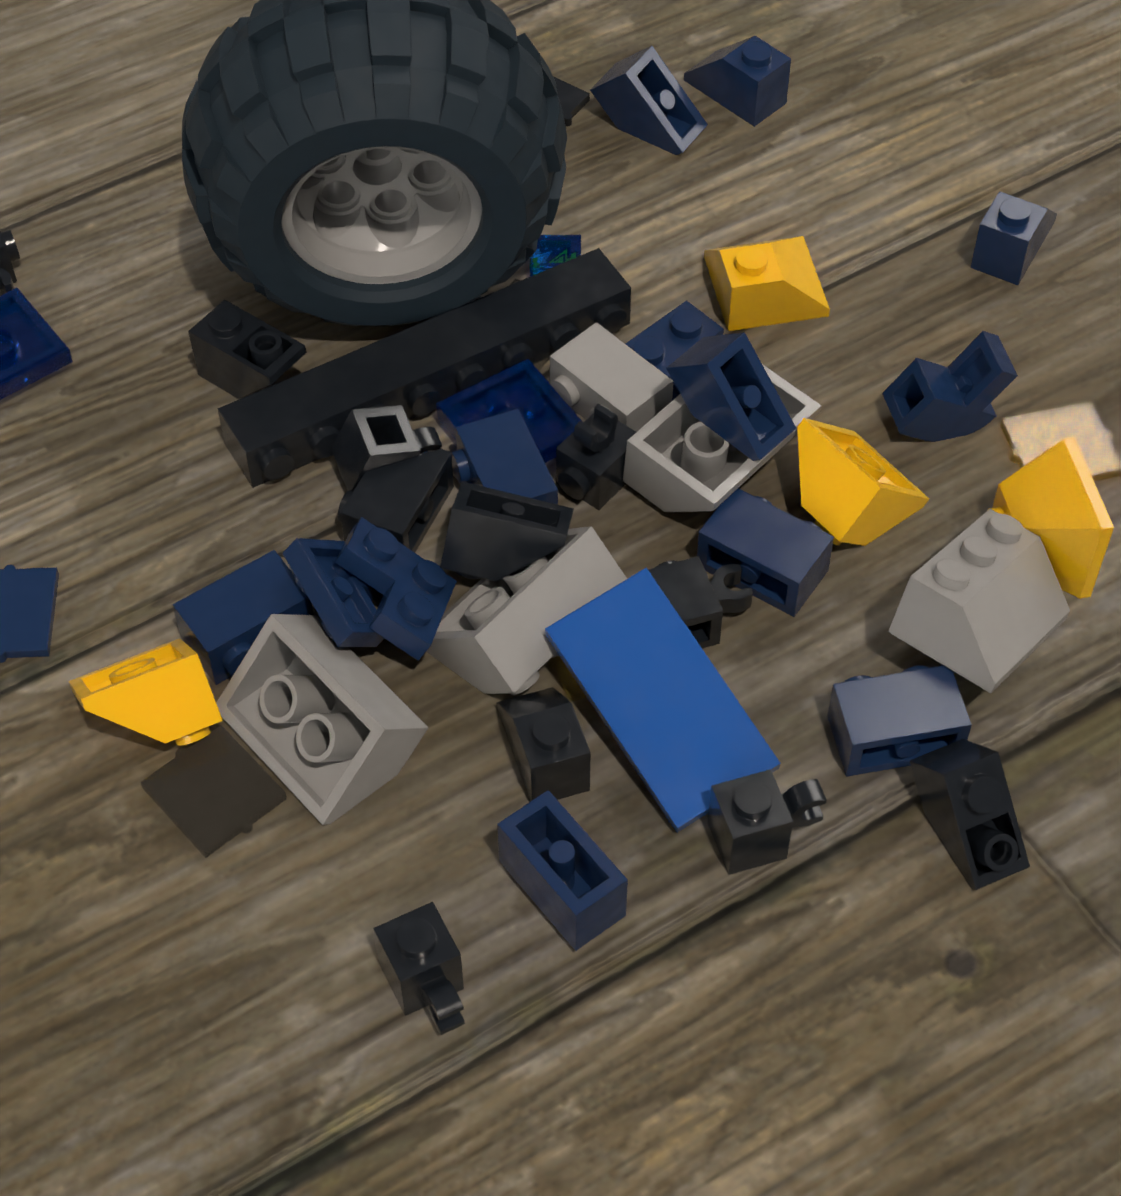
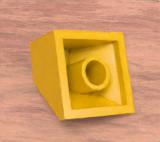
[704,236,830,331]
[797,418,929,546]
[987,437,1114,599]
[69,638,223,746]

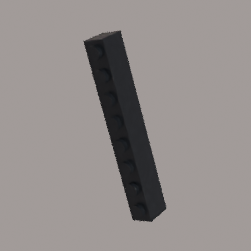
[217,248,631,488]

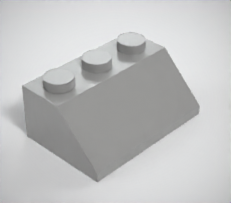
[623,364,822,512]
[888,509,1070,693]
[426,526,627,695]
[216,614,429,825]

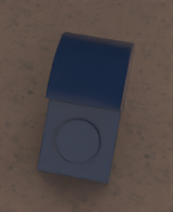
[882,331,1018,442]

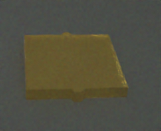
[1000,402,1121,481]

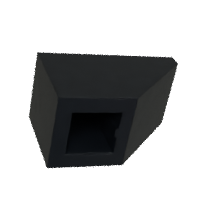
[188,300,307,398]
[909,739,1030,890]

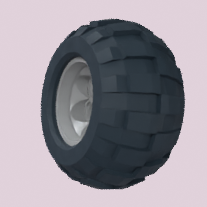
[182,0,567,326]

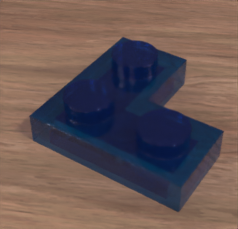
[436,359,582,463]

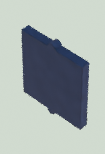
[0,564,59,663]

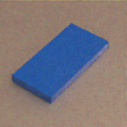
[545,567,781,833]

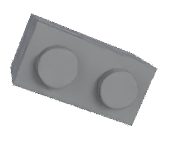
[550,322,673,432]

